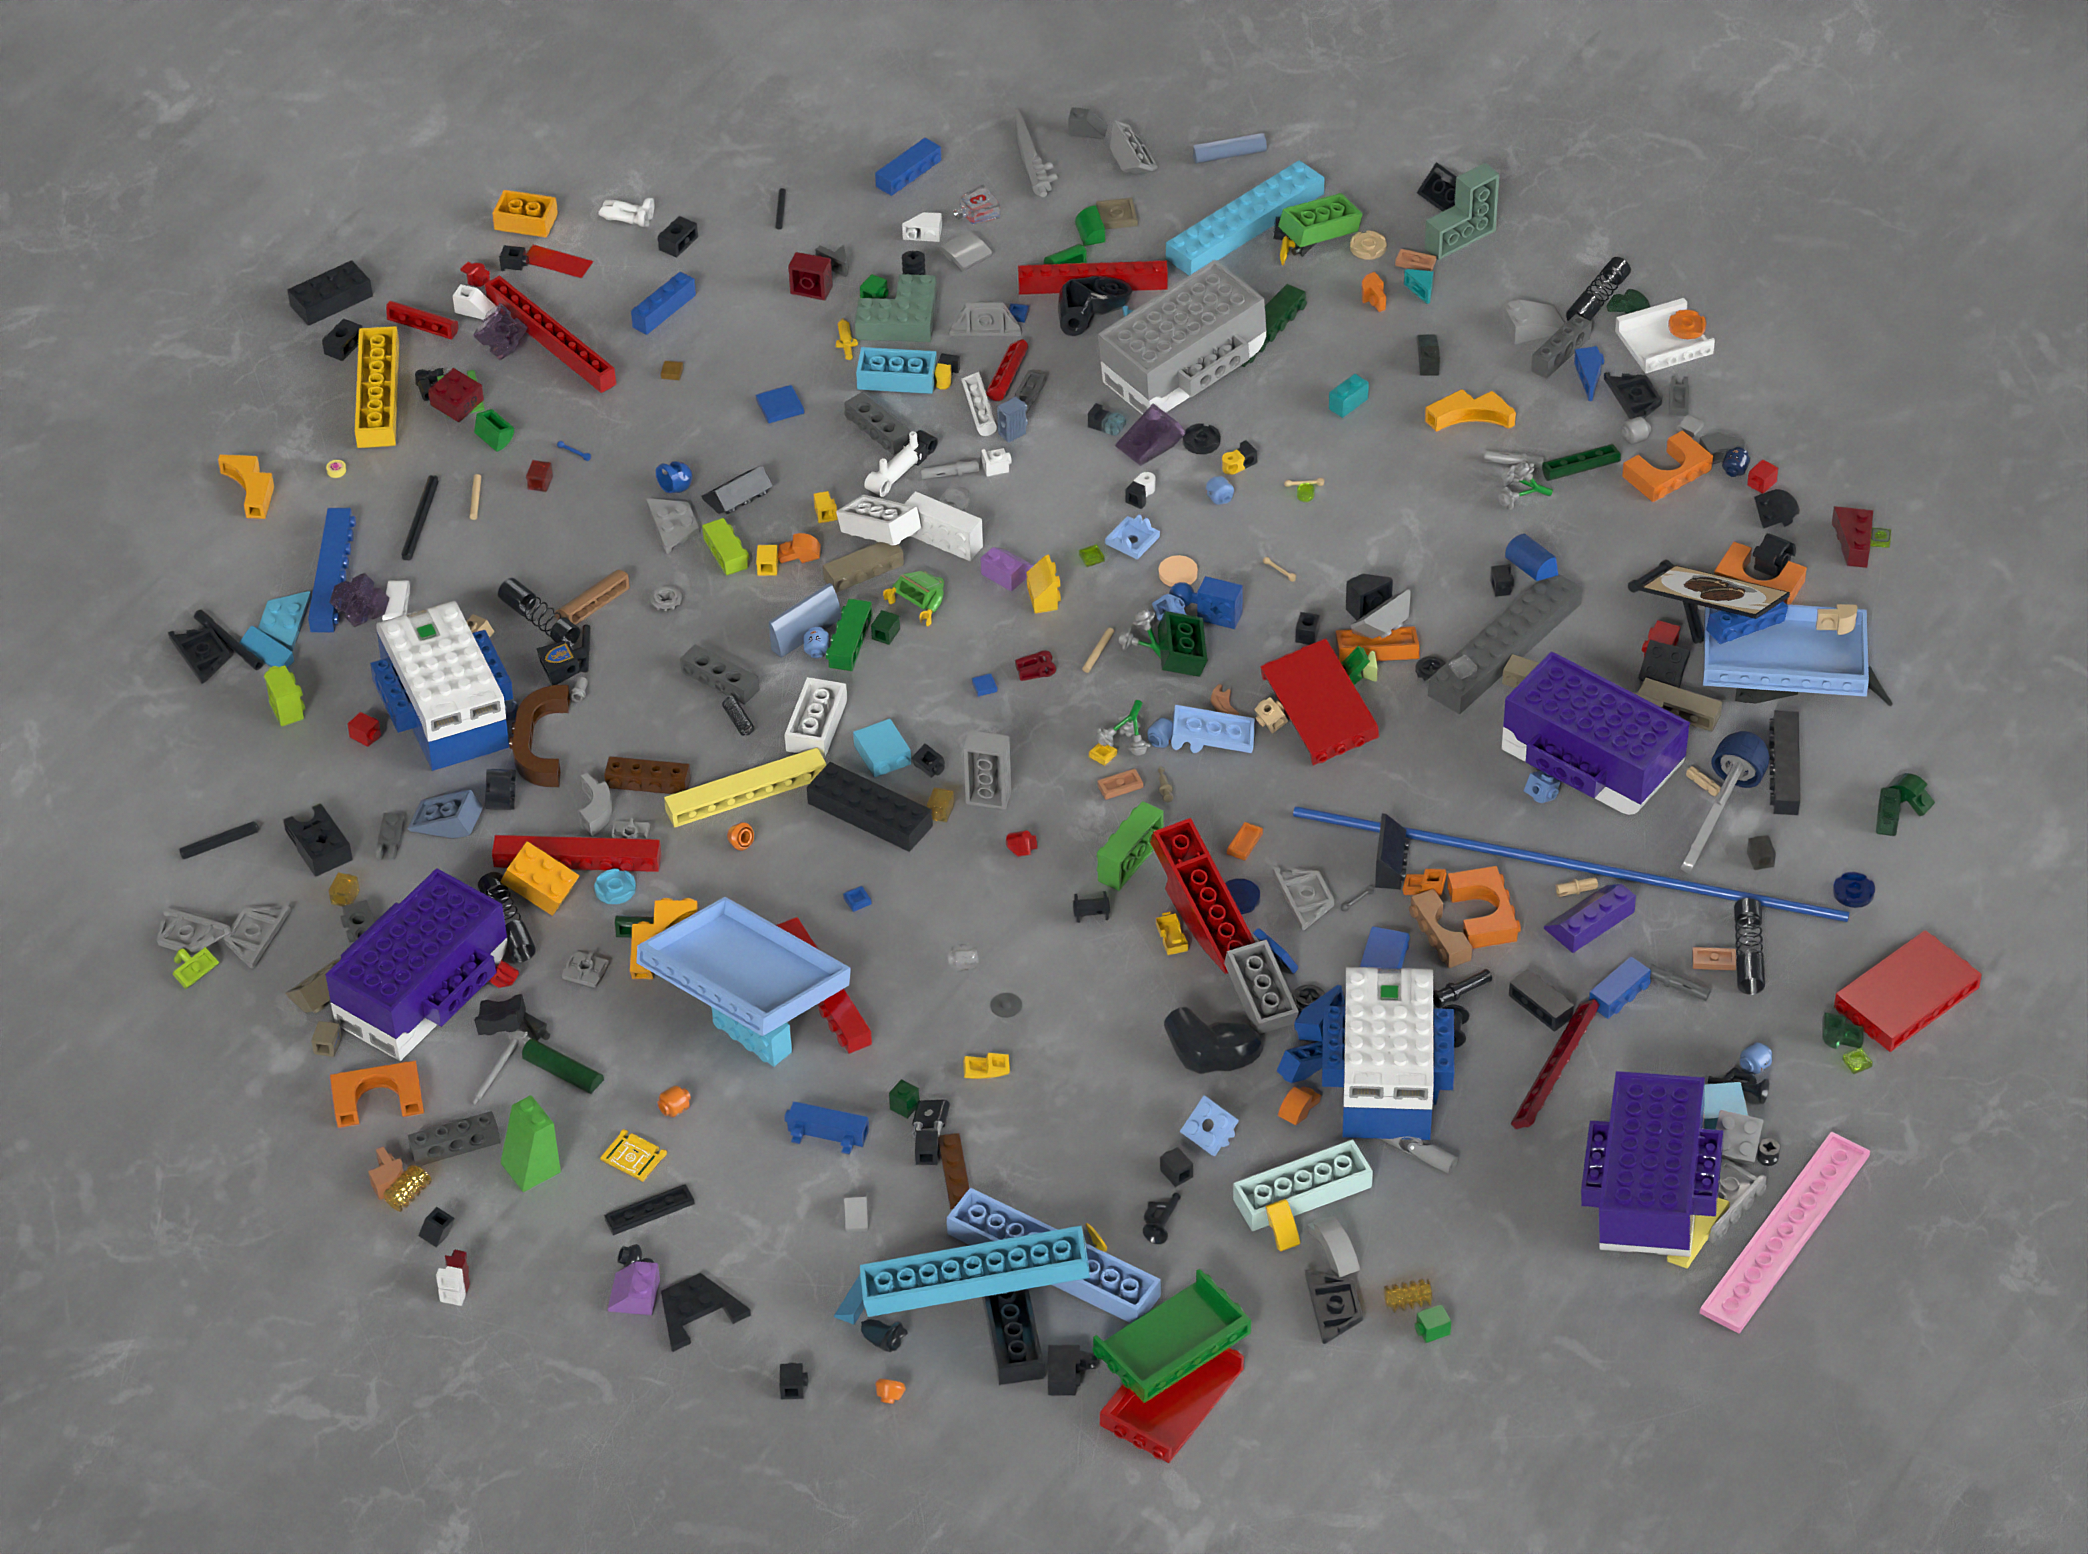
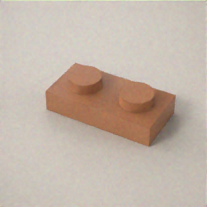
[1395,249,1436,271]
[1097,769,1143,800]
[1692,947,1736,970]

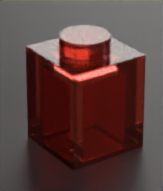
[526,460,553,492]

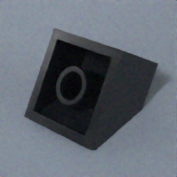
[1346,574,1393,621]

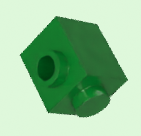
[859,274,889,299]
[1414,1304,1451,1343]

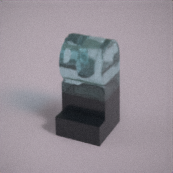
[1088,403,1126,436]

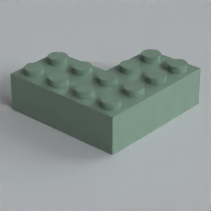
[1425,163,1499,260]
[855,274,937,342]

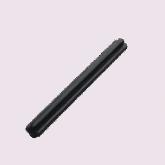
[401,475,439,561]

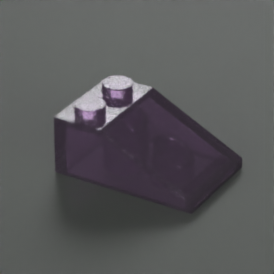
[1115,403,1186,466]

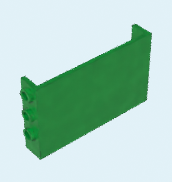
[1092,1268,1251,1403]

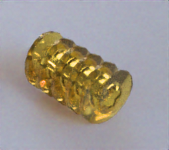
[384,1165,432,1212]
[1383,1278,1432,1313]

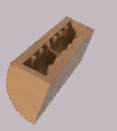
[555,570,630,625]

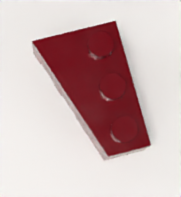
[1832,506,1873,568]

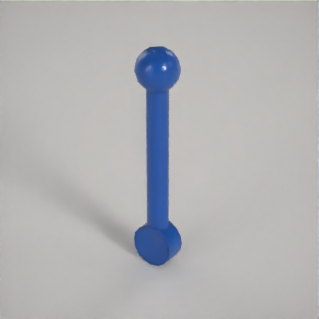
[557,441,591,461]

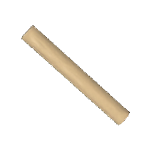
[470,474,481,520]
[1082,627,1114,673]

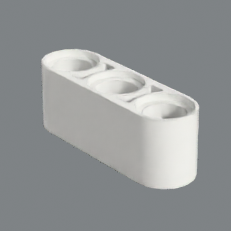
[383,580,410,621]

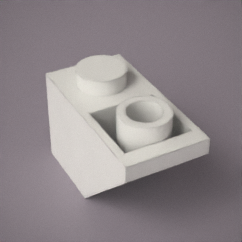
[902,212,942,242]
[453,284,497,321]

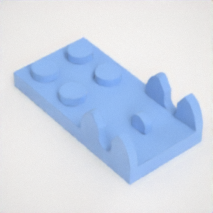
[1171,705,1255,753]

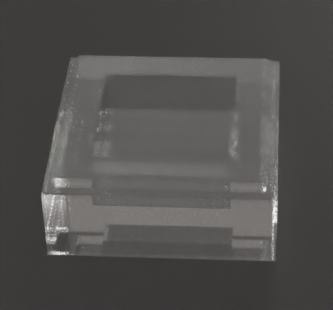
[1449,655,1478,679]

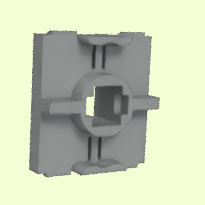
[611,818,650,839]
[562,951,609,988]

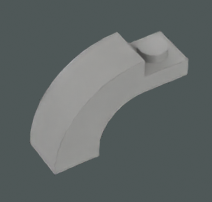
[579,772,612,837]
[1307,1216,1360,1277]

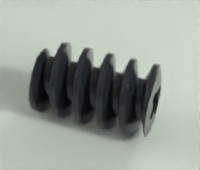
[901,251,926,275]

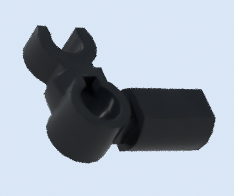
[415,368,445,401]

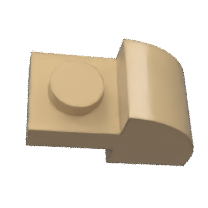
[1816,604,1857,635]

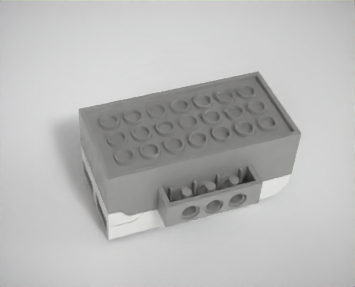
[1098,260,1266,422]

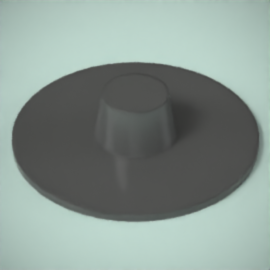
[990,993,1022,1018]

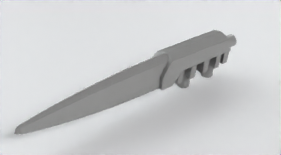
[1015,108,1058,197]

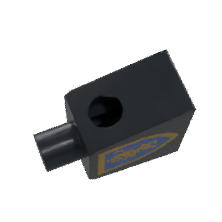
[536,641,588,685]

